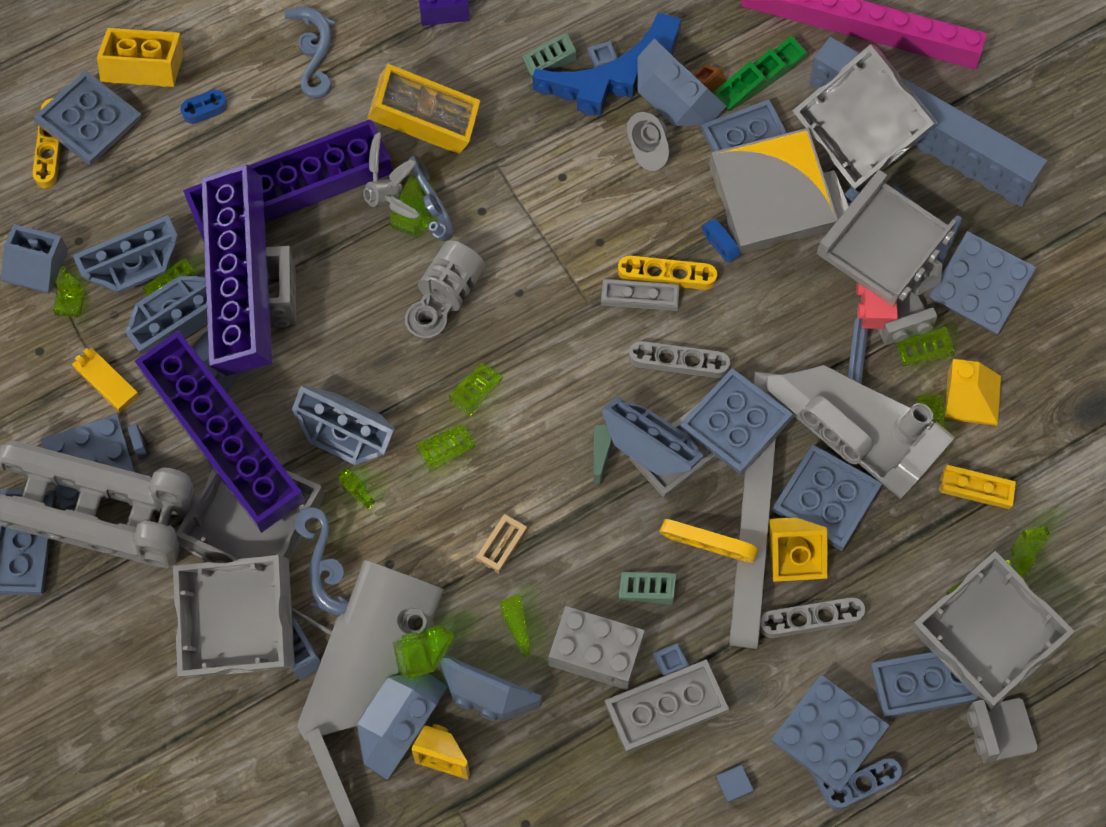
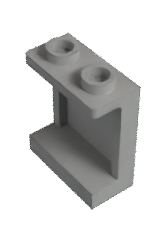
[266,246,296,327]

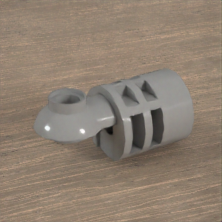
[405,240,486,339]

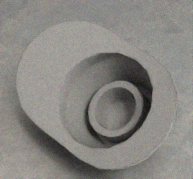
[627,112,670,171]

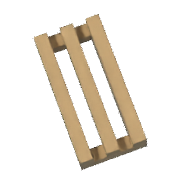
[476,514,527,574]

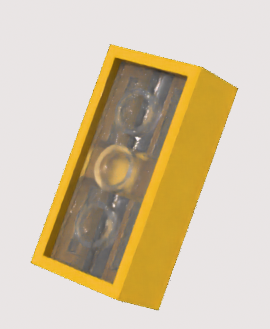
[367,64,480,154]

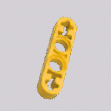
[32,98,62,189]
[618,256,717,290]
[659,519,759,563]

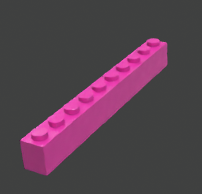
[741,0,987,69]

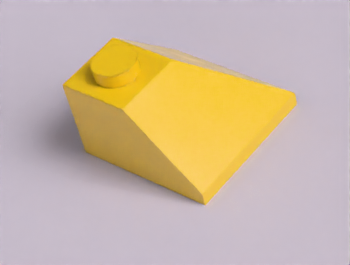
[944,359,1001,426]
[769,517,827,582]
[412,724,470,780]

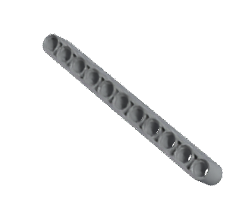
[729,372,781,649]

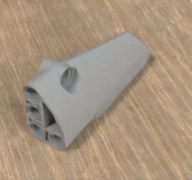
[766,365,955,499]
[297,560,444,741]

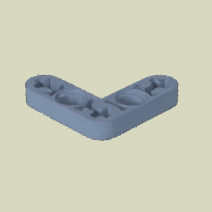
[809,758,902,811]

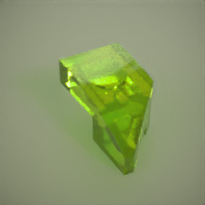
[53,266,84,317]
[338,469,375,510]

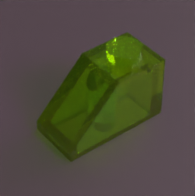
[390,175,431,238]

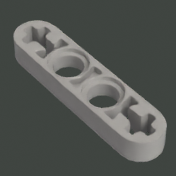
[629,341,730,378]
[759,598,865,638]
[305,728,360,827]

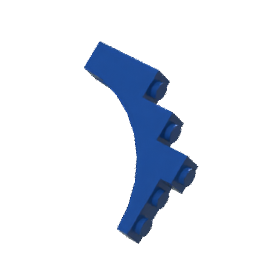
[532,13,681,116]

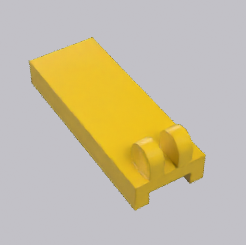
[72,348,139,413]
[939,465,1016,509]

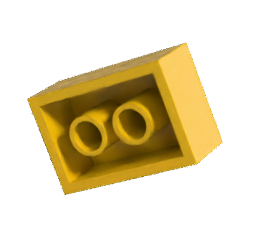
[97,28,183,87]

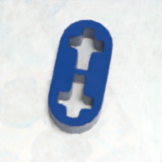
[180,90,227,124]
[702,219,741,263]

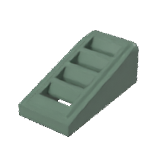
[522,33,576,78]
[593,425,613,484]
[619,572,676,605]

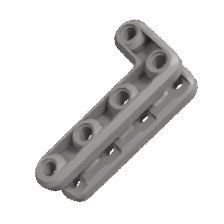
[0,441,196,568]

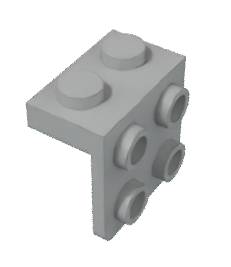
[877,291,937,346]
[967,698,1037,764]

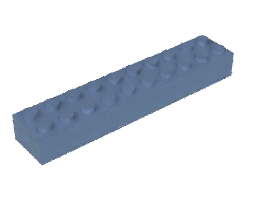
[809,37,1047,207]

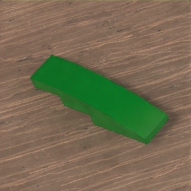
[713,36,808,111]

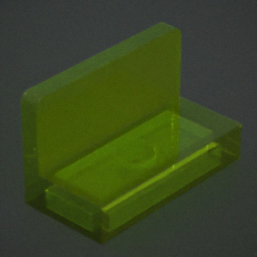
[1010,525,1050,578]

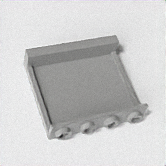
[816,170,956,306]

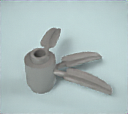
[363,132,420,219]

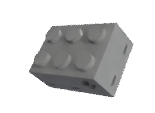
[548,606,645,690]

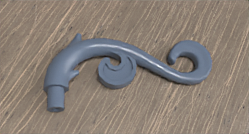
[285,6,335,99]
[408,155,454,241]
[294,507,349,616]

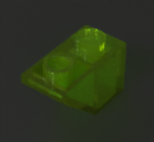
[392,625,454,679]

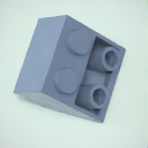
[1,224,68,294]

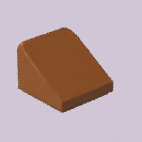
[694,64,726,93]

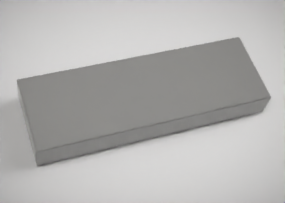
[601,279,679,311]

